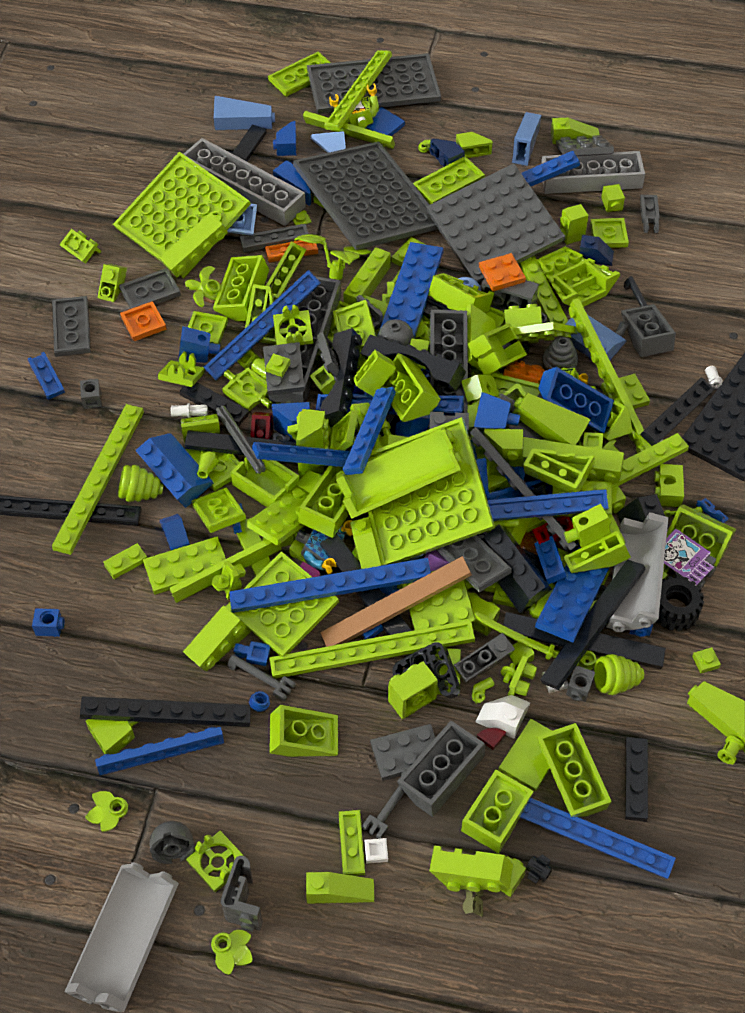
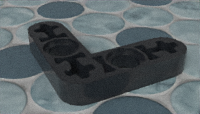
[392,642,460,699]

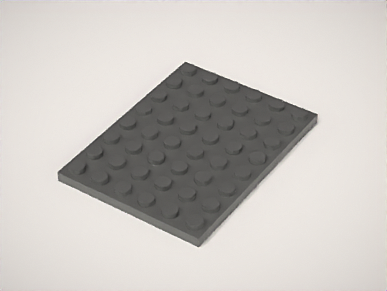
[293,142,438,250]

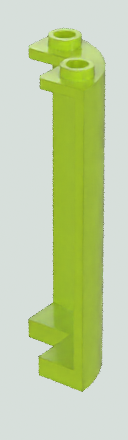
[336,426,463,519]

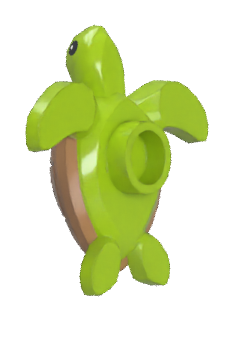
[185,266,222,307]

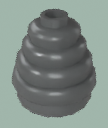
[542,337,578,370]

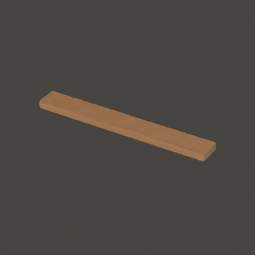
[320,556,472,647]

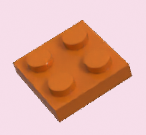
[479,253,526,291]
[120,301,167,341]
[503,361,546,384]

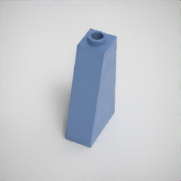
[214,96,275,130]
[512,112,541,166]

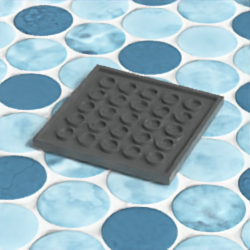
[426,163,565,284]

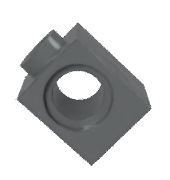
[80,379,102,409]
[566,666,595,702]

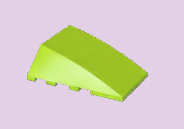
[537,246,620,307]

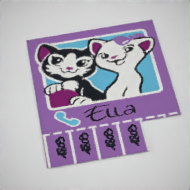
[664,529,713,586]

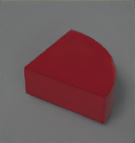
[476,728,506,750]

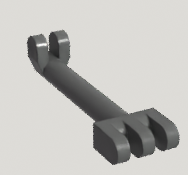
[228,654,296,701]
[362,769,407,839]

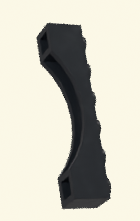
[320,328,362,427]
[360,335,466,391]

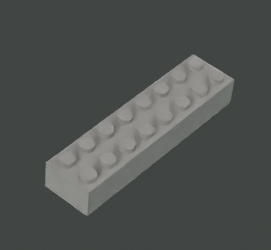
[184,138,306,226]

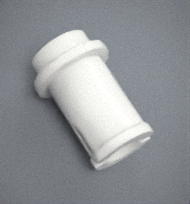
[705,366,723,389]

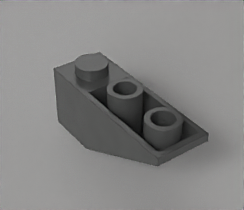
[454,633,515,682]

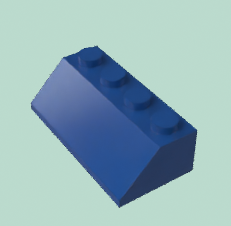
[538,367,614,434]
[135,433,214,508]

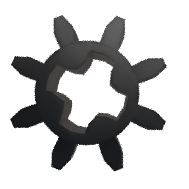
[526,854,553,883]

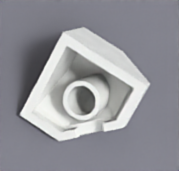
[476,695,530,738]

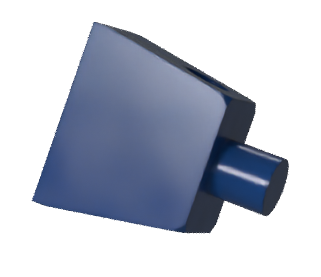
[178,326,220,363]
[474,392,520,432]

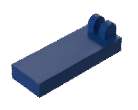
[28,352,65,400]
[534,536,567,584]

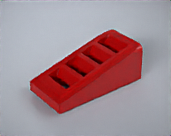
[532,516,574,544]

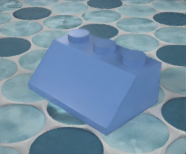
[566,315,626,360]

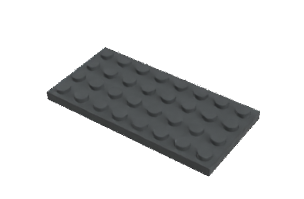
[307,53,441,114]

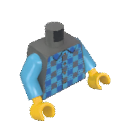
[295,520,353,574]

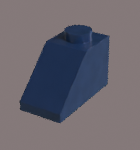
[579,235,614,266]

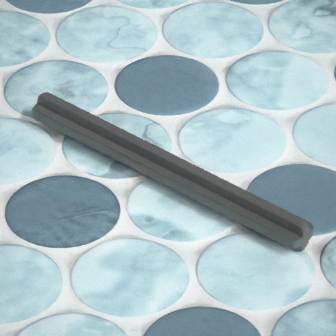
[216,406,266,474]

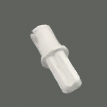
[171,403,208,418]

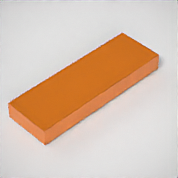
[265,240,318,263]

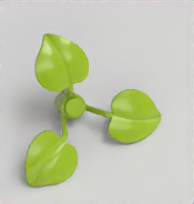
[294,234,372,280]

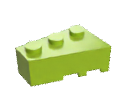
[429,273,494,313]
[245,284,277,345]
[523,448,595,493]
[183,605,251,671]
[429,845,513,892]

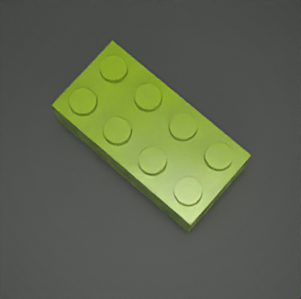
[298,466,349,538]

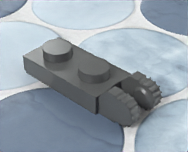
[640,195,660,233]

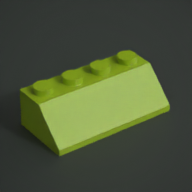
[213,255,269,321]
[383,353,441,422]
[296,409,330,479]
[536,723,612,817]

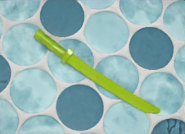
[474,612,579,666]

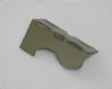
[463,889,483,917]

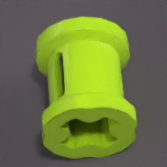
[717,736,744,764]

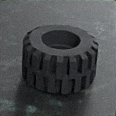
[656,576,704,631]

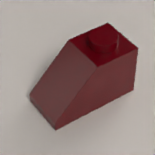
[250,412,273,439]

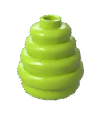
[118,465,164,502]
[593,654,644,695]

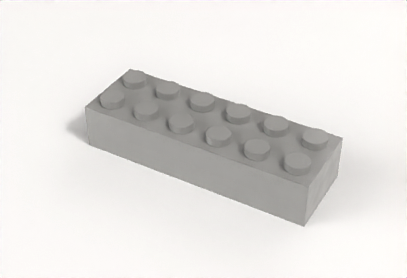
[541,151,645,194]

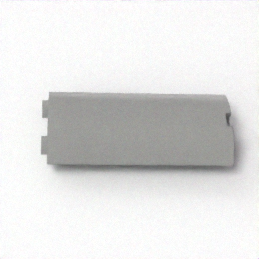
[606,512,668,632]
[64,862,179,1012]

